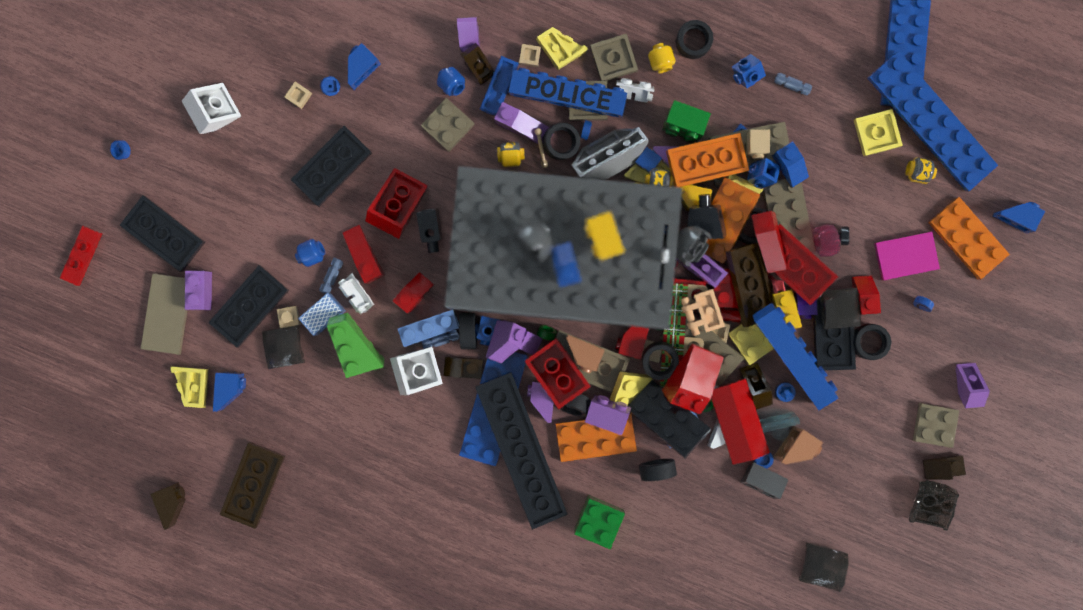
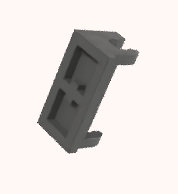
[740,462,789,499]

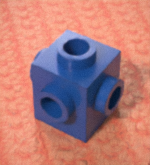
[732,54,766,89]
[747,158,781,189]
[475,316,500,346]

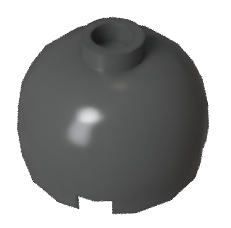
[511,223,553,264]
[676,226,711,267]

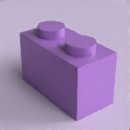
[185,271,212,310]
[585,395,631,435]

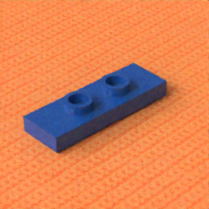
[480,56,519,116]

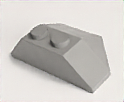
[572,127,649,180]

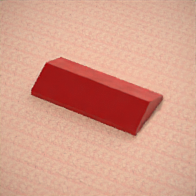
[711,378,770,465]

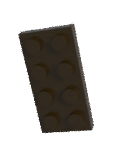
[725,242,774,327]
[220,442,285,529]

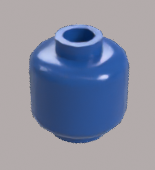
[437,67,465,96]
[295,239,326,267]

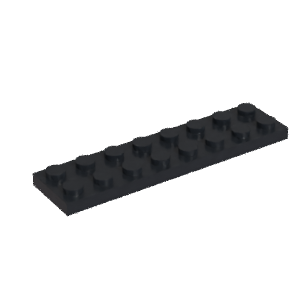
[475,372,568,530]

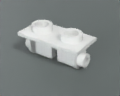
[616,78,654,103]
[338,273,374,314]

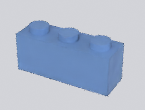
[398,310,459,347]

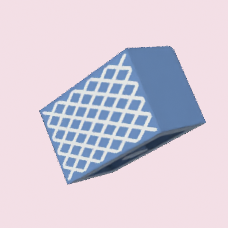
[298,293,346,336]

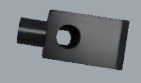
[687,194,726,239]
[416,208,442,253]

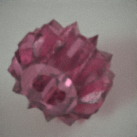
[813,224,841,257]

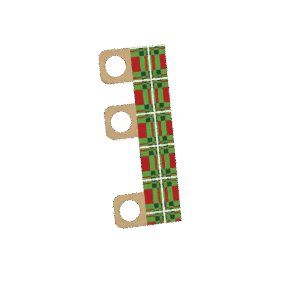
[660,283,708,387]

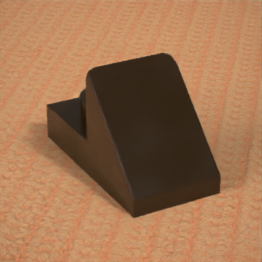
[460,43,495,85]
[443,357,483,379]
[923,455,966,480]

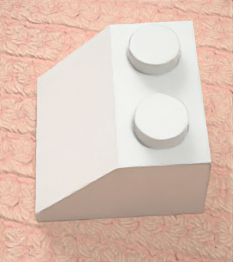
[182,83,241,134]
[390,347,443,395]

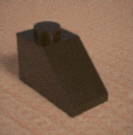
[739,363,773,410]
[150,482,186,530]

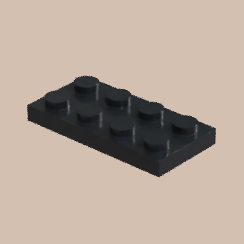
[290,125,372,207]
[119,195,205,272]
[208,265,289,348]
[813,293,856,371]
[628,380,711,459]

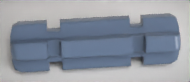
[774,73,812,95]
[319,258,343,294]
[422,330,459,349]

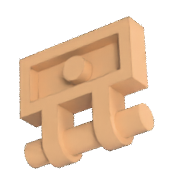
[681,289,725,336]

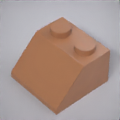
[566,335,605,374]
[773,426,823,465]

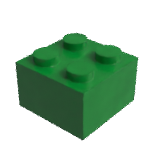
[662,100,711,143]
[574,495,625,550]

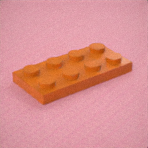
[666,133,749,187]
[705,178,760,264]
[928,197,1010,280]
[555,413,637,462]

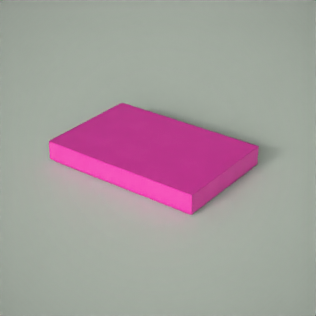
[874,232,940,280]

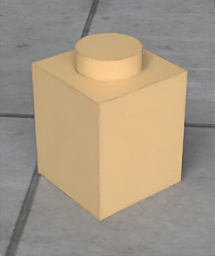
[746,130,770,159]

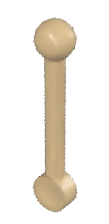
[534,128,548,168]

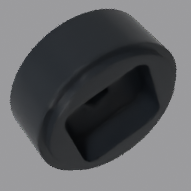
[837,226,849,245]

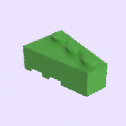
[327,313,384,378]

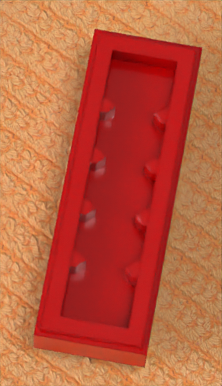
[60,226,102,286]

